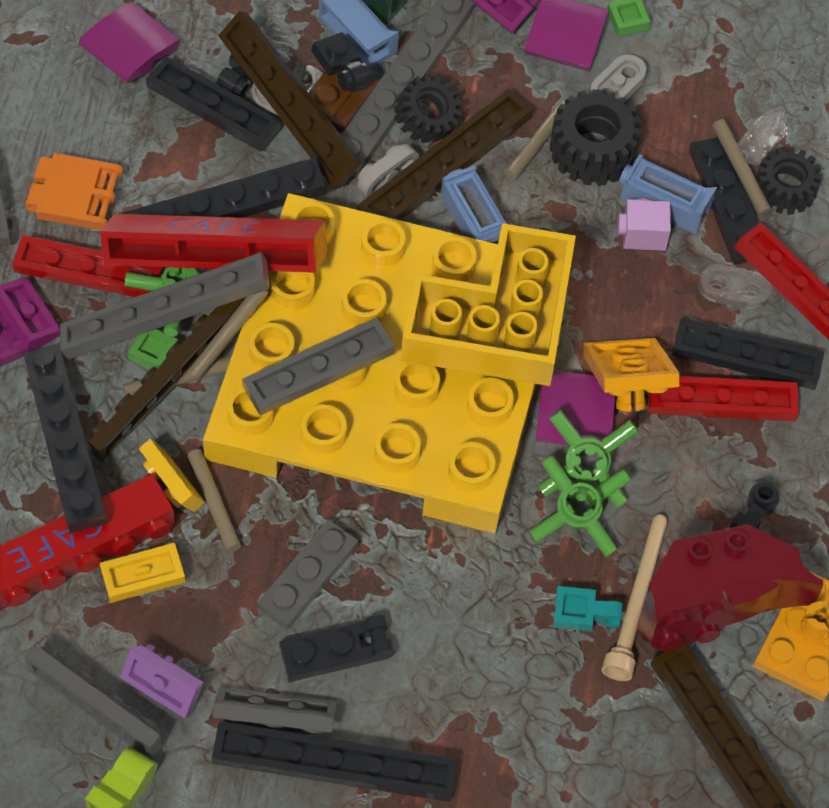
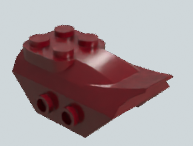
[637,524,823,652]

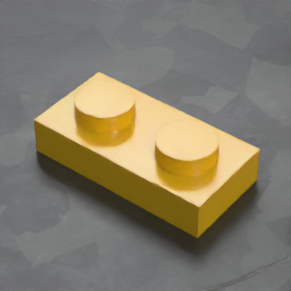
[138,439,206,512]
[99,543,186,603]

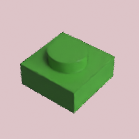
[607,0,651,37]
[127,329,178,370]

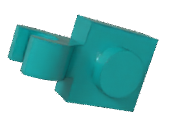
[553,586,622,632]

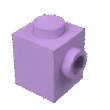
[617,198,671,251]

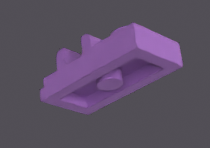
[120,644,204,718]

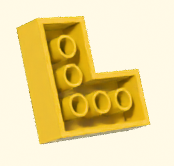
[401,223,576,386]

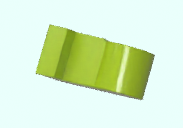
[85,746,158,808]

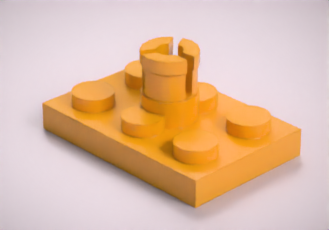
[583,338,679,412]
[752,571,829,702]

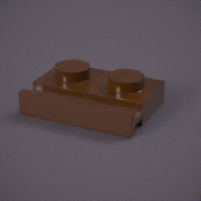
[308,71,379,133]

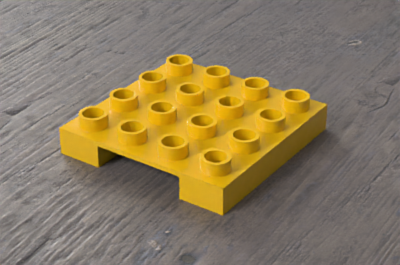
[203,193,537,534]

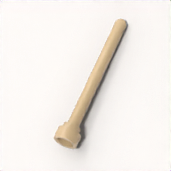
[601,514,667,681]

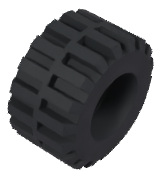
[550,89,641,186]

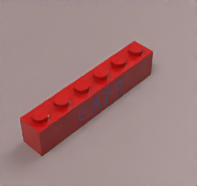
[100,214,328,273]
[0,473,175,610]

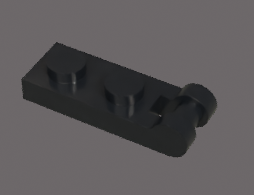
[279,615,395,683]

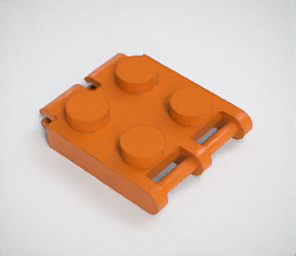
[25,153,123,230]

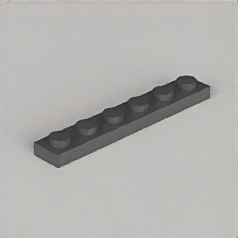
[60,253,270,360]

